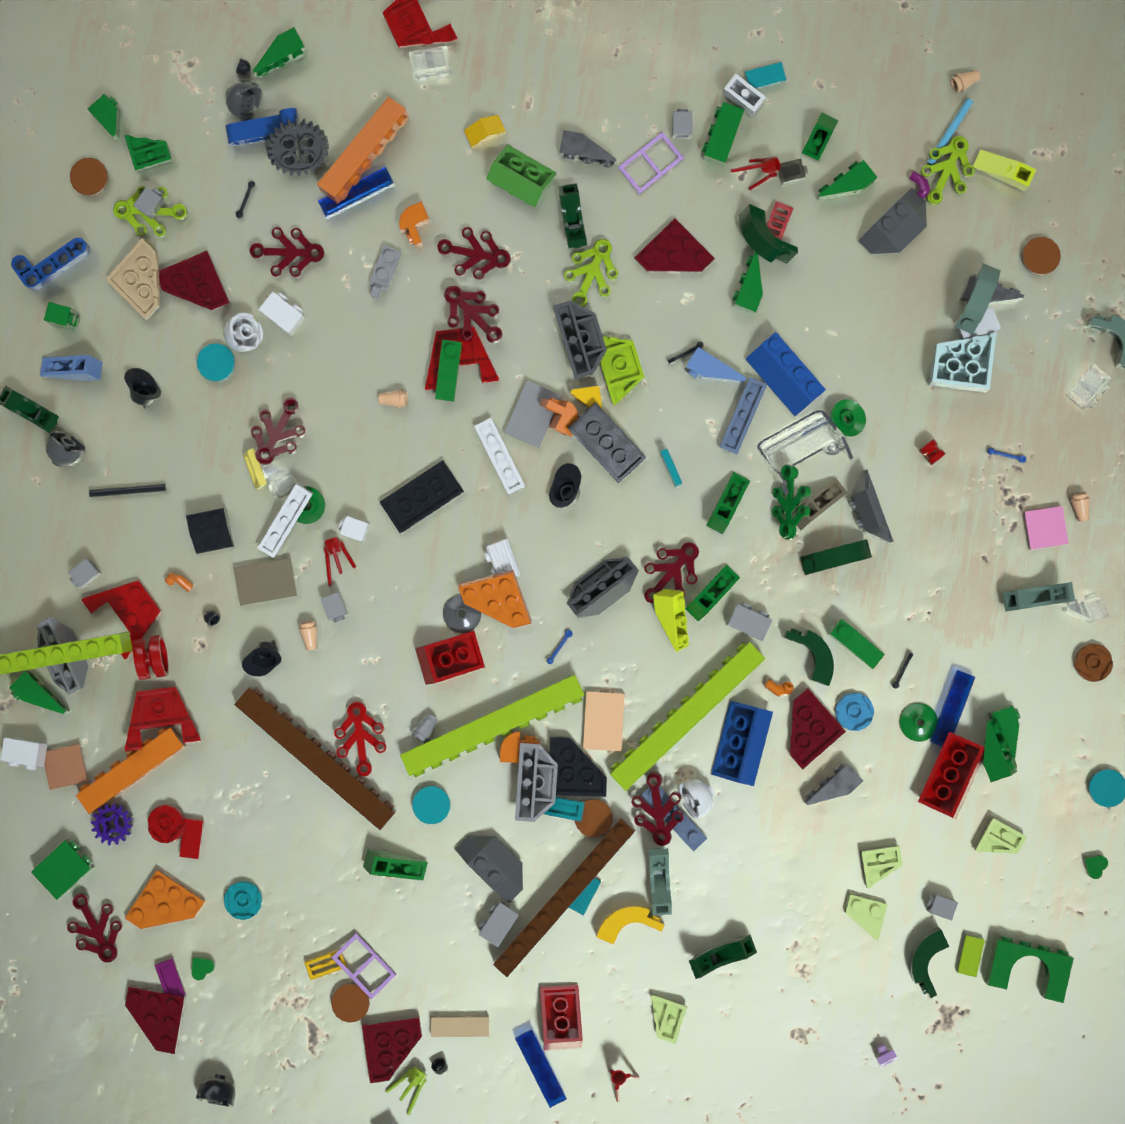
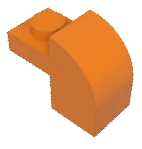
[399,201,430,248]
[539,397,578,437]
[500,731,539,763]

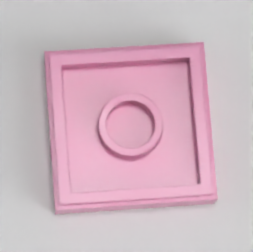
[1023,506,1069,550]

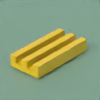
[304,949,347,981]

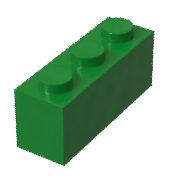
[701,102,745,167]

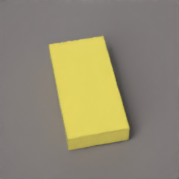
[243,448,267,490]

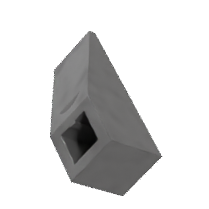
[560,130,617,167]
[959,274,1024,305]
[804,763,863,805]

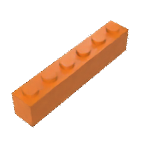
[317,97,409,204]
[75,727,186,814]

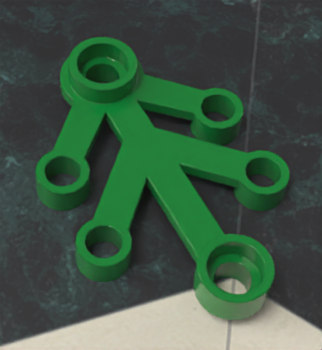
[772,465,811,540]

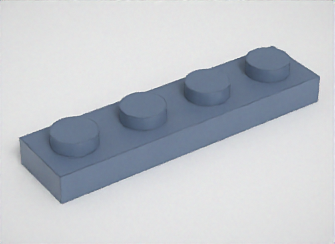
[719,377,767,455]
[641,782,707,852]

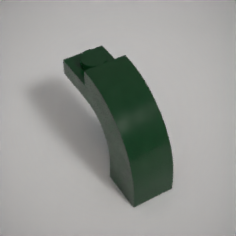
[558,183,587,248]
[739,204,798,264]
[0,385,59,433]
[800,539,872,575]
[783,628,834,686]
[909,927,949,998]
[689,934,757,979]

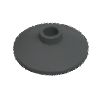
[443,595,481,633]

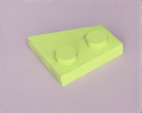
[974,818,1027,854]
[861,845,903,889]
[845,894,888,940]
[651,994,688,1044]

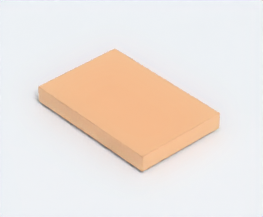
[583,691,625,751]

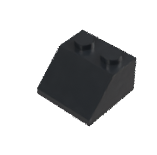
[186,508,234,554]

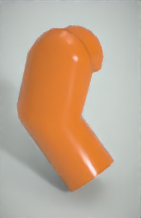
[165,572,194,592]
[764,679,794,697]

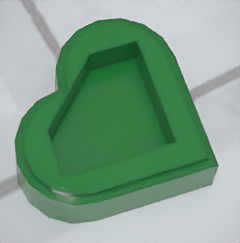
[1083,855,1108,879]
[191,957,215,981]

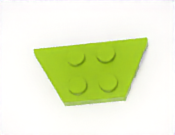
[600,336,645,406]

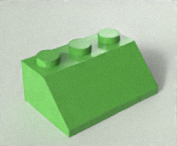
[486,144,557,207]

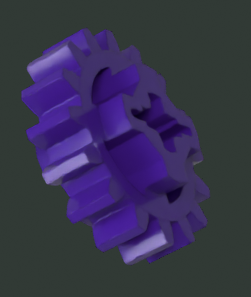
[91,803,134,846]

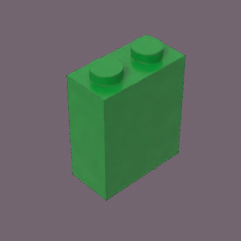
[31,839,95,900]

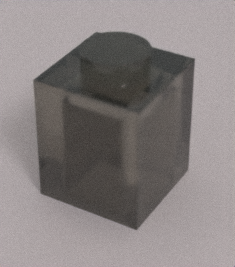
[778,158,808,186]

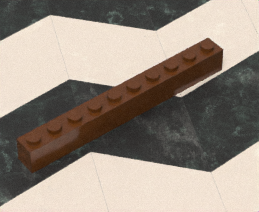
[234,687,396,830]
[493,818,636,977]

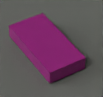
[154,958,186,996]

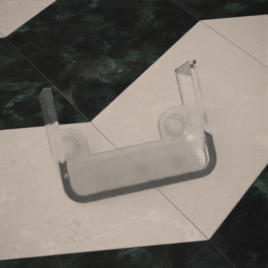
[757,410,853,495]

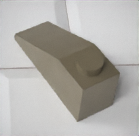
[793,478,848,530]

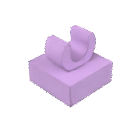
[877,1044,898,1068]

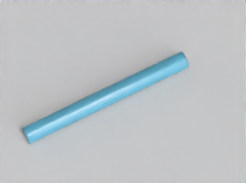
[927,98,973,166]

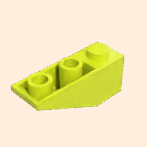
[973,150,1036,191]
[653,589,689,652]

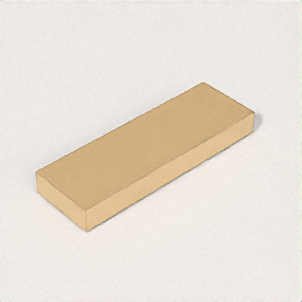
[431,1016,489,1037]

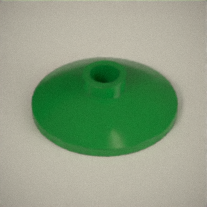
[830,399,866,437]
[297,486,325,524]
[899,703,938,742]

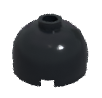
[196,1074,236,1107]

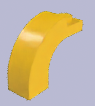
[596,905,665,945]

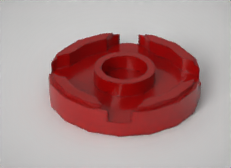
[147,805,186,843]

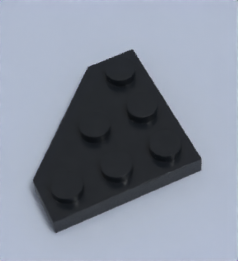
[550,737,607,797]

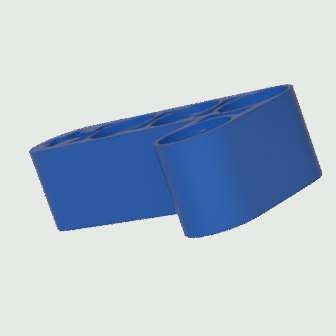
[225,108,300,146]
[11,238,90,290]

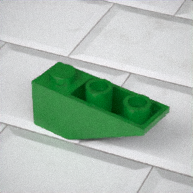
[253,27,307,78]
[817,160,878,200]
[732,252,763,315]
[984,718,1017,783]

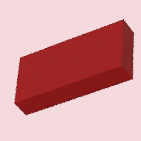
[179,818,204,859]

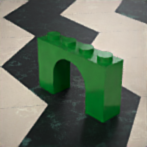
[985,936,1074,1003]

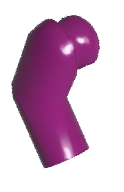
[909,171,931,198]

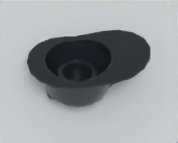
[124,368,162,409]
[549,463,582,508]
[242,640,282,677]

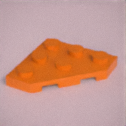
[458,570,532,628]
[125,870,206,929]

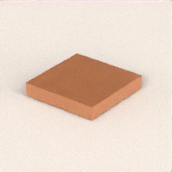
[44,744,89,790]

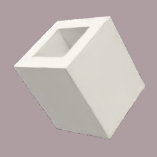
[338,516,370,542]

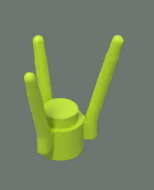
[386,1066,427,1115]

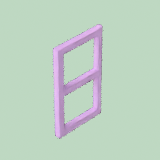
[618,132,684,194]
[331,933,396,999]

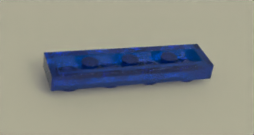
[318,167,395,220]
[930,670,975,747]
[515,1029,567,1108]

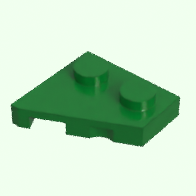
[124,135,173,172]

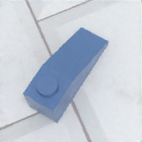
[685,347,746,383]
[40,355,103,381]

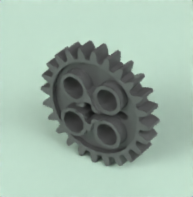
[266,118,329,176]

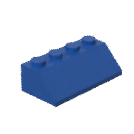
[745,332,826,417]
[711,700,773,786]

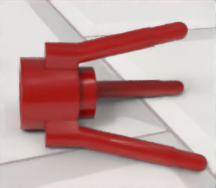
[731,156,781,191]
[323,537,356,586]
[608,1069,640,1102]

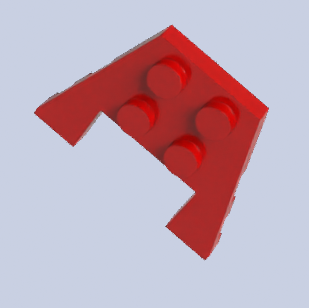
[382,0,458,48]
[425,326,499,391]
[81,580,162,660]
[125,687,201,752]

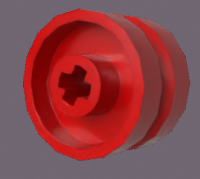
[132,635,169,680]

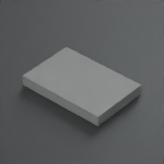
[504,381,562,448]

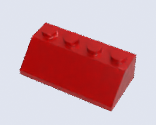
[918,732,985,819]

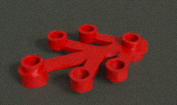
[334,702,387,777]

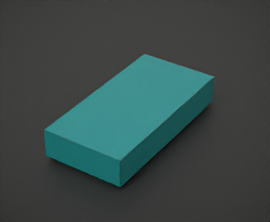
[745,62,787,89]
[660,449,682,487]
[544,797,585,822]
[569,878,601,916]

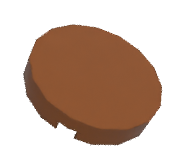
[70,158,109,196]
[1022,237,1061,275]
[1074,644,1113,682]
[575,799,613,838]
[331,983,370,1023]

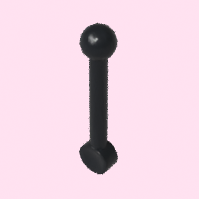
[236,181,255,219]
[668,341,704,364]
[892,652,913,689]

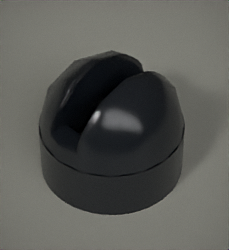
[236,58,251,75]
[203,610,221,627]
[431,1058,448,1075]

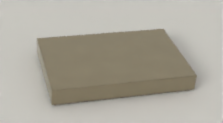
[234,558,297,606]

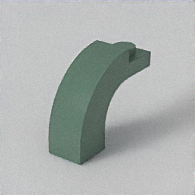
[955,263,1001,334]
[1086,315,1125,369]
[1002,582,1075,612]
[649,848,672,916]

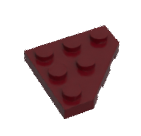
[634,218,715,273]
[159,251,230,311]
[789,688,846,770]
[125,985,186,1054]
[362,1016,422,1083]

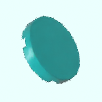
[197,343,235,382]
[1088,769,1125,808]
[412,786,450,824]
[224,881,263,920]

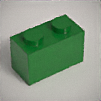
[44,302,80,331]

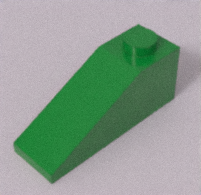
[435,340,463,402]
[706,472,750,534]
[685,565,740,622]
[827,619,885,669]
[9,671,70,714]
[988,705,1020,759]
[363,849,428,881]

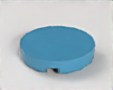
[835,693,874,731]

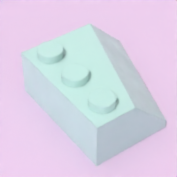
[929,333,996,393]

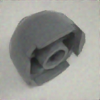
[226,80,262,120]
[46,431,86,467]

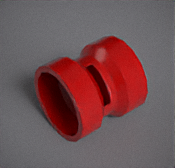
[919,439,946,465]

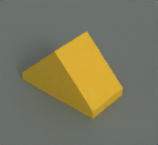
[464,115,506,148]
[570,386,602,409]

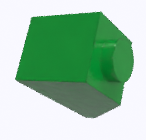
[87,94,120,141]
[802,112,839,161]

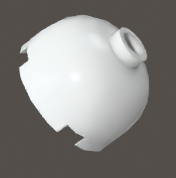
[223,313,263,352]
[678,779,714,819]

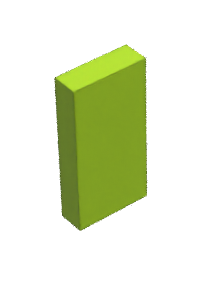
[957,935,985,977]

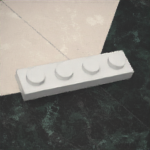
[474,418,525,495]
[258,483,313,558]

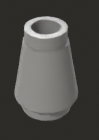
[412,714,438,743]

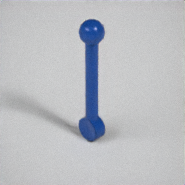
[987,447,1026,463]
[546,630,573,664]

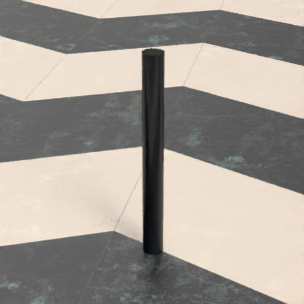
[89,484,167,497]

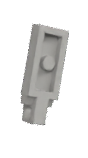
[369,245,402,299]

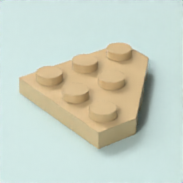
[105,238,160,320]

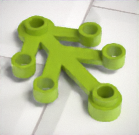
[920,136,975,205]
[113,186,188,237]
[564,239,618,307]

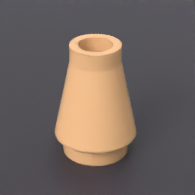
[950,70,980,92]
[379,389,408,408]
[1070,492,1090,522]
[299,621,317,650]

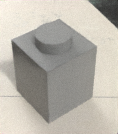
[672,109,692,139]
[133,187,165,220]
[68,558,102,588]
[320,592,348,623]
[926,893,958,921]

